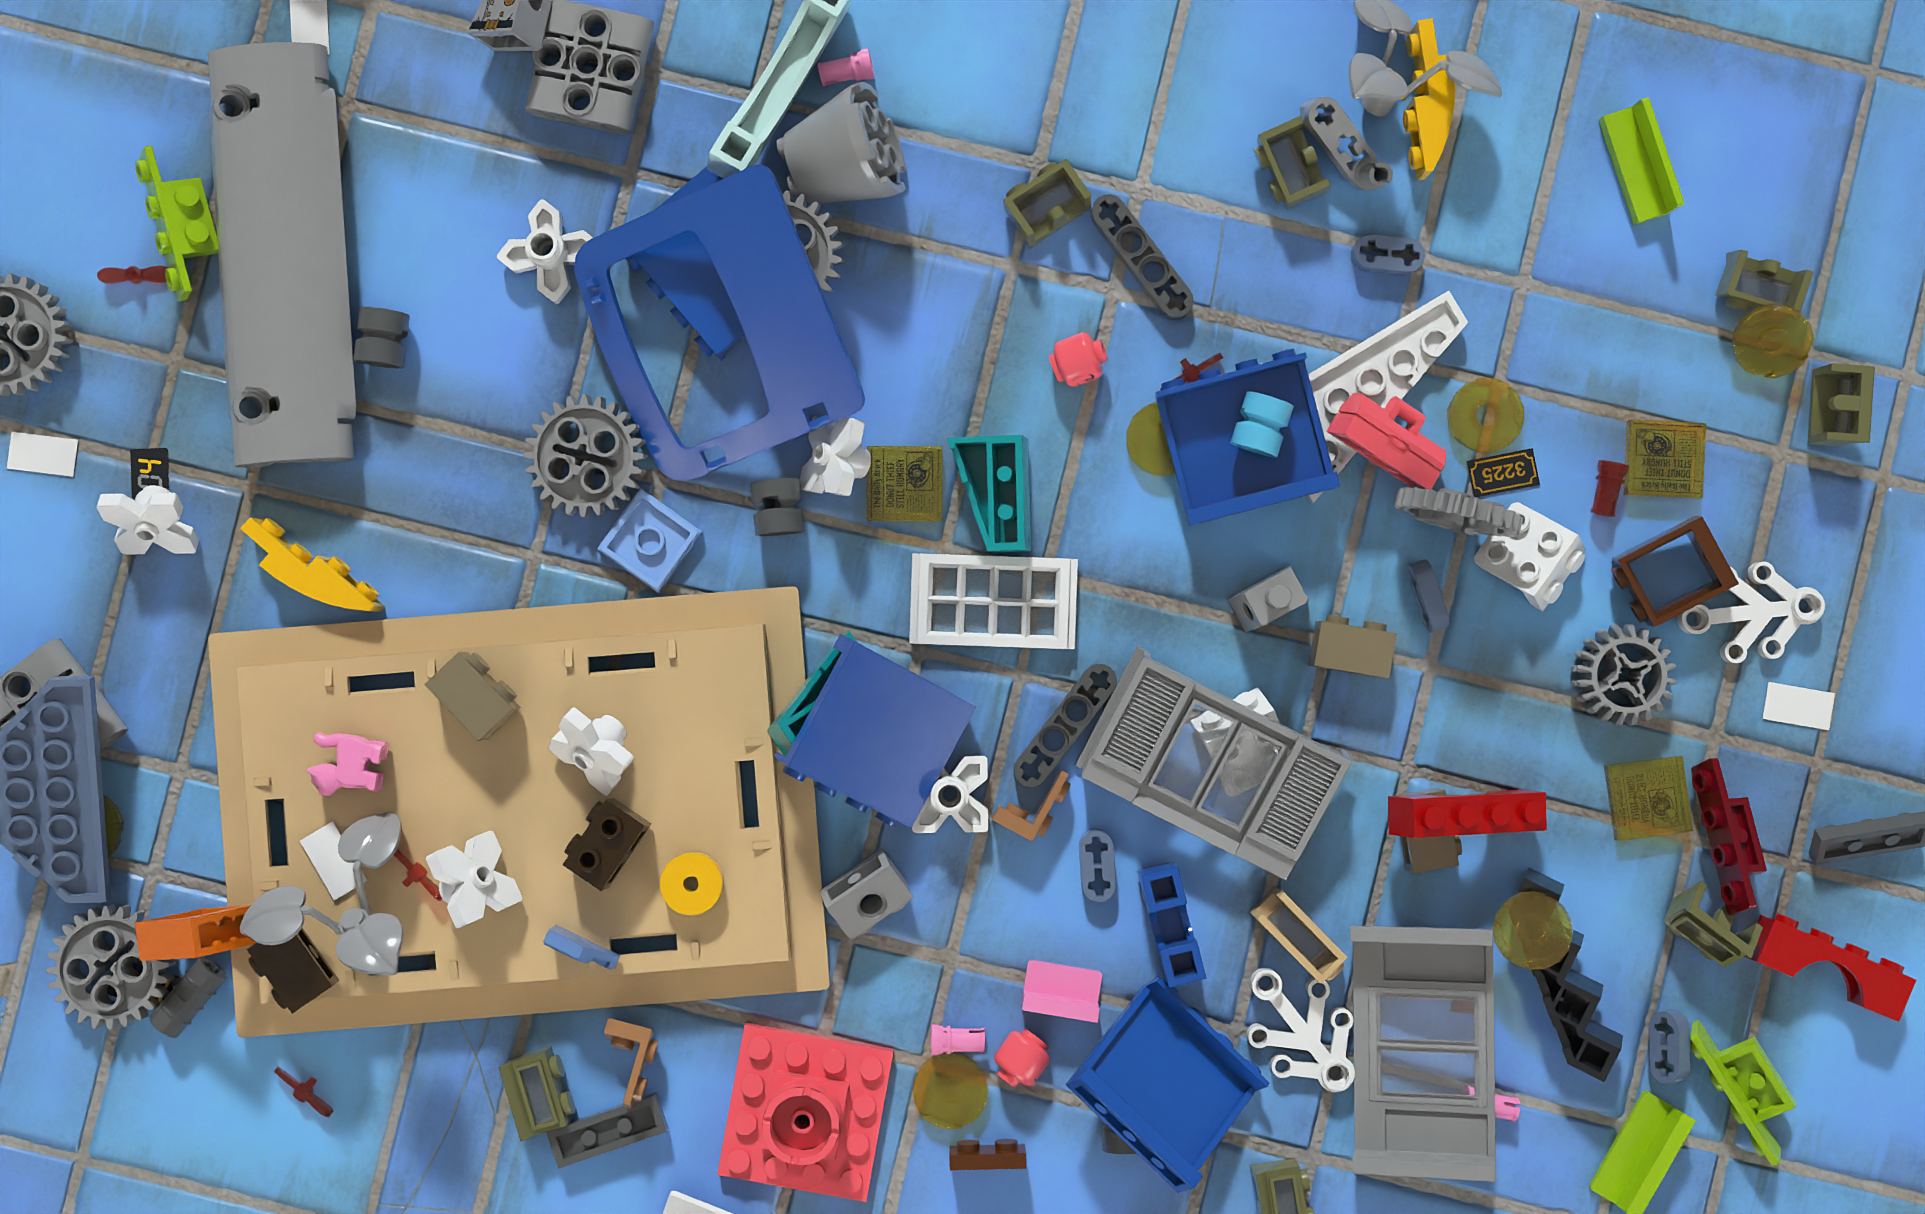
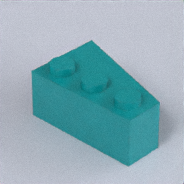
[947,435,1031,553]
[767,630,857,756]

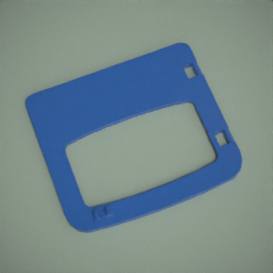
[574,165,865,481]

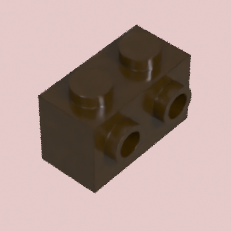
[563,798,651,891]
[247,928,340,1014]

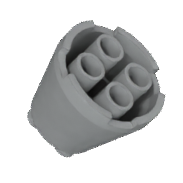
[777,81,907,204]

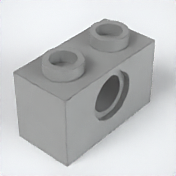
[819,849,914,940]

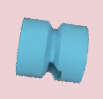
[1230,391,1294,458]

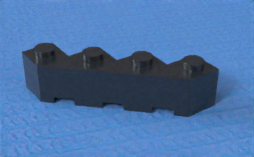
[1509,868,1623,1082]

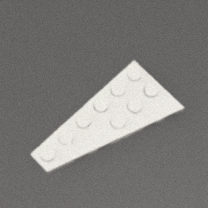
[1306,291,1468,504]

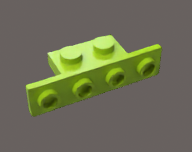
[135,146,218,302]
[1690,1020,1796,1166]

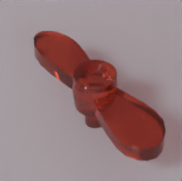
[97,266,168,284]
[1160,353,1224,391]
[394,848,442,901]
[274,1067,334,1117]

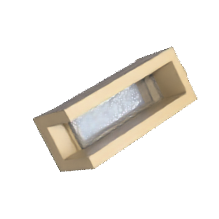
[1250,886,1348,984]

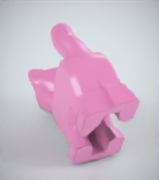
[306,732,389,796]

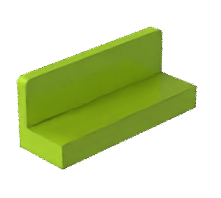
[1599,97,1684,225]
[1589,1090,1696,1214]

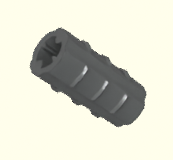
[149,957,227,1038]

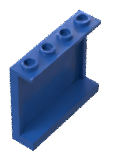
[626,166,745,361]
[1155,349,1340,526]
[774,634,976,828]
[1065,977,1270,1193]

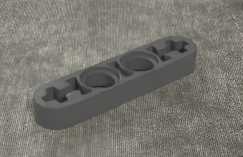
[1091,194,1194,320]
[1014,664,1117,788]

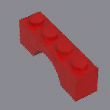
[1388,789,1547,838]
[1744,913,1916,1022]

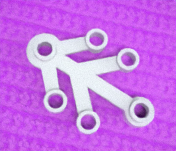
[1677,562,1825,663]
[1246,968,1355,1093]

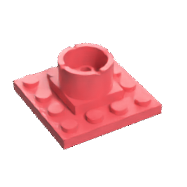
[717,1022,894,1202]

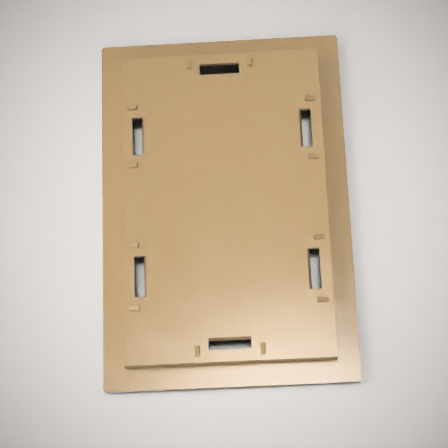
[208,586,830,1038]

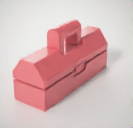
[1326,393,1446,489]

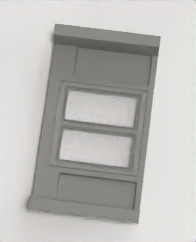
[1075,646,1355,880]
[1350,925,1496,1182]

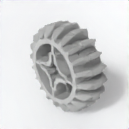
[1570,624,1677,726]

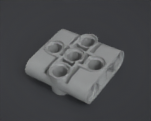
[525,0,655,135]
[0,638,128,753]

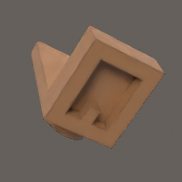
[992,769,1071,842]
[603,1018,659,1109]

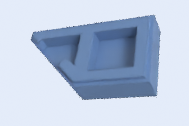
[543,925,620,970]

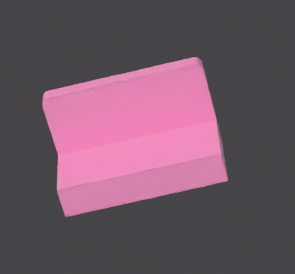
[1021,960,1102,1023]

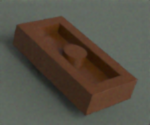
[949,1139,1026,1171]

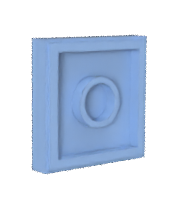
[597,488,703,593]

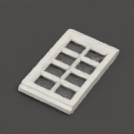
[909,553,1078,649]

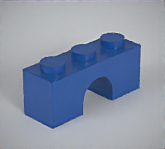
[1137,862,1207,988]

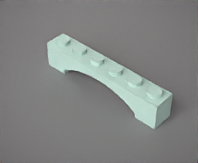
[707,0,852,179]

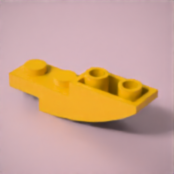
[1403,18,1456,180]
[240,517,385,612]

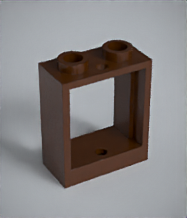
[1611,516,1739,627]

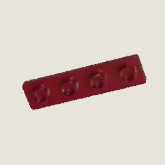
[1691,758,1767,915]

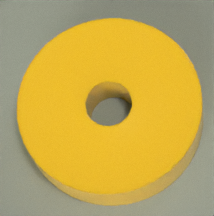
[660,852,724,915]

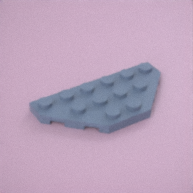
[0,676,111,903]

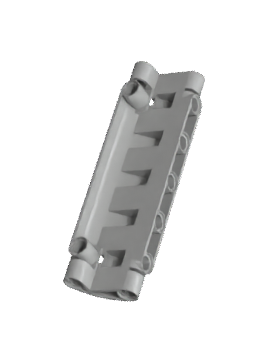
[208,42,356,468]

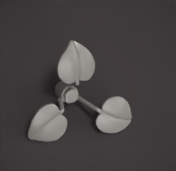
[1349,0,1502,117]
[240,813,404,975]

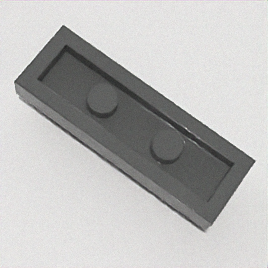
[1809,811,1925,865]
[546,1092,669,1169]

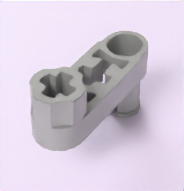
[1300,97,1393,190]

